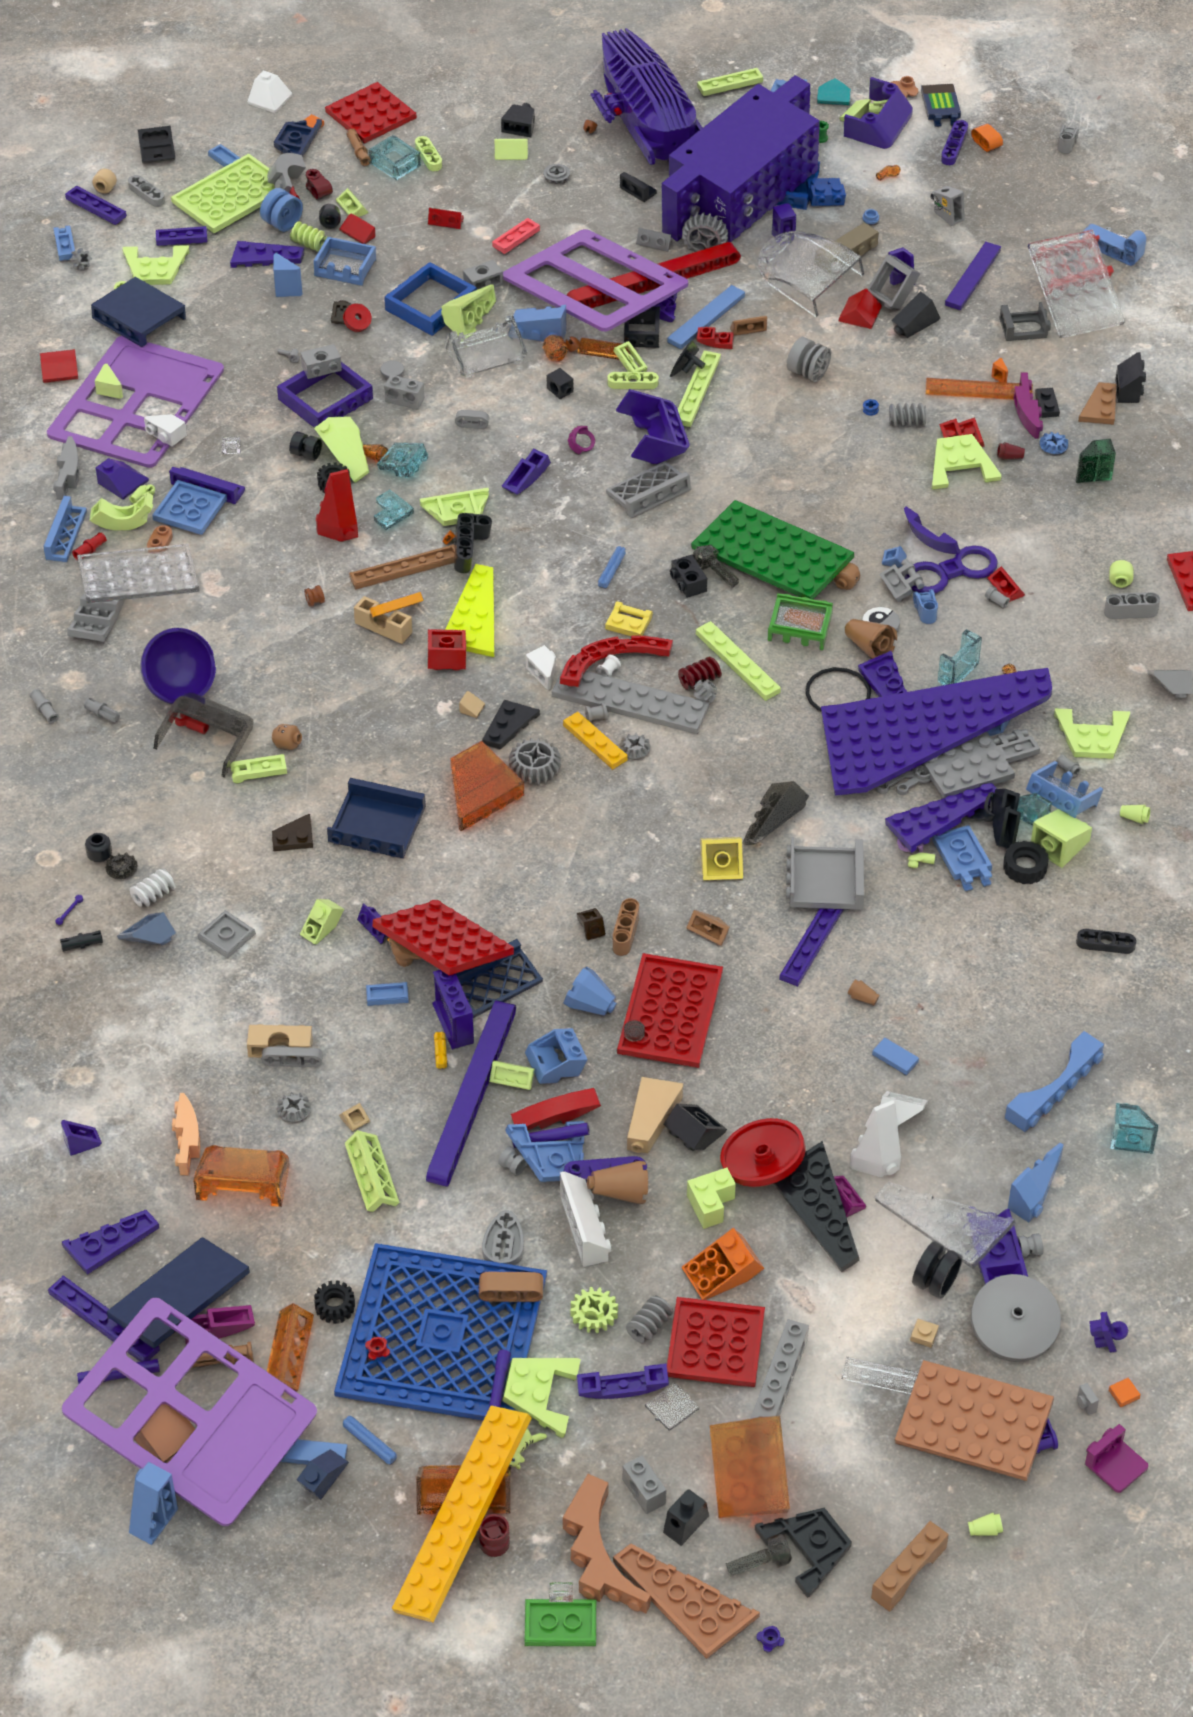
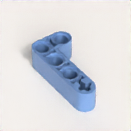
[1079,224,1146,266]

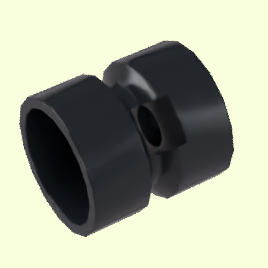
[289,431,322,461]

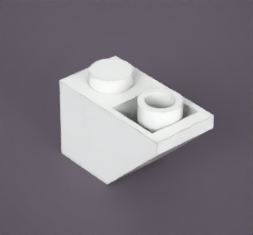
[144,414,187,447]

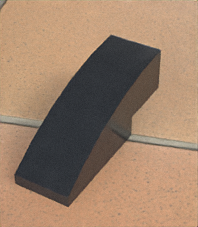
[992,788,1021,849]

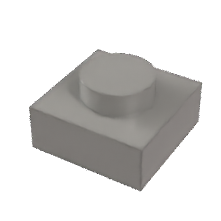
[1077,1383,1099,1415]

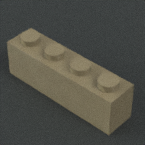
[816,222,879,275]

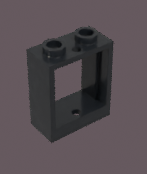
[624,307,660,348]

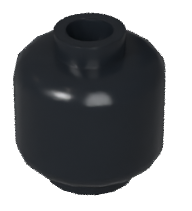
[319,204,341,229]
[85,833,112,862]

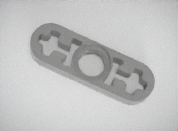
[128,175,165,207]
[261,1047,323,1067]

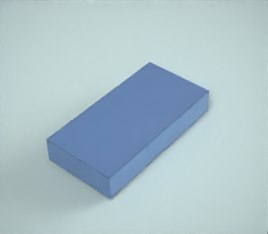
[208,144,240,167]
[366,982,409,1006]
[872,1037,919,1076]

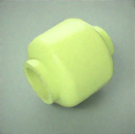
[1109,560,1134,588]

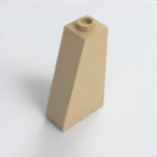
[627,1077,683,1153]

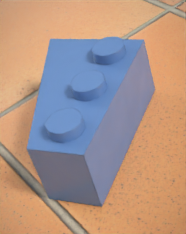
[511,305,567,345]
[129,1462,178,1545]

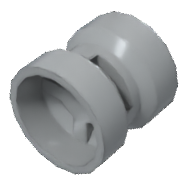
[498,1147,528,1176]
[1017,1233,1043,1258]

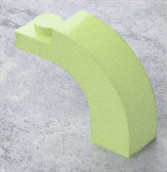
[89,492,153,530]

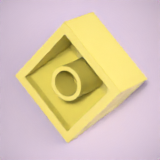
[700,837,743,880]

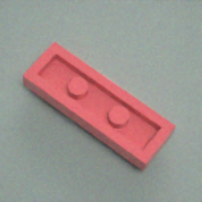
[492,218,540,254]

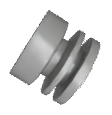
[787,336,832,382]

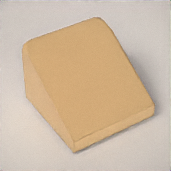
[459,691,485,718]
[339,1103,370,1132]

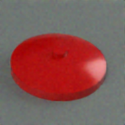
[720,1118,806,1187]

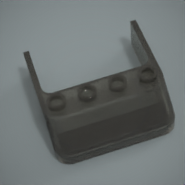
[153,693,254,778]

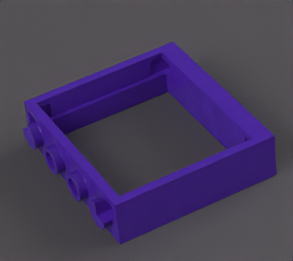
[277,362,373,428]

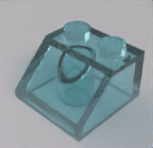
[1110,1103,1158,1154]

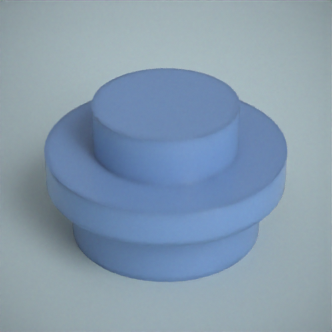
[862,209,879,225]

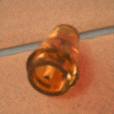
[363,444,388,462]

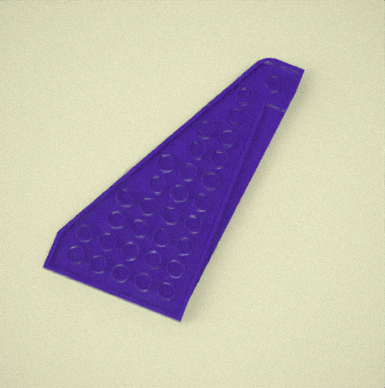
[821,668,1052,796]

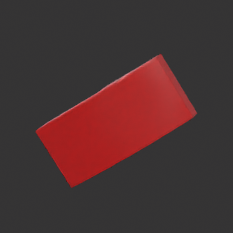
[697,327,734,349]

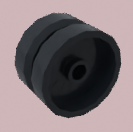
[912,1241,963,1299]

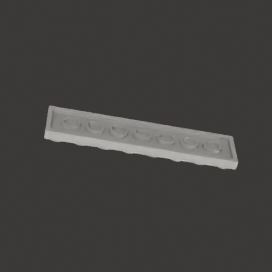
[552,665,709,734]

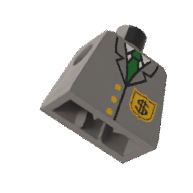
[930,186,965,226]

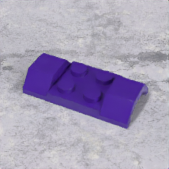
[967,1209,1028,1284]

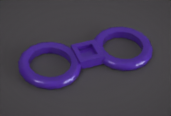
[904,545,998,594]

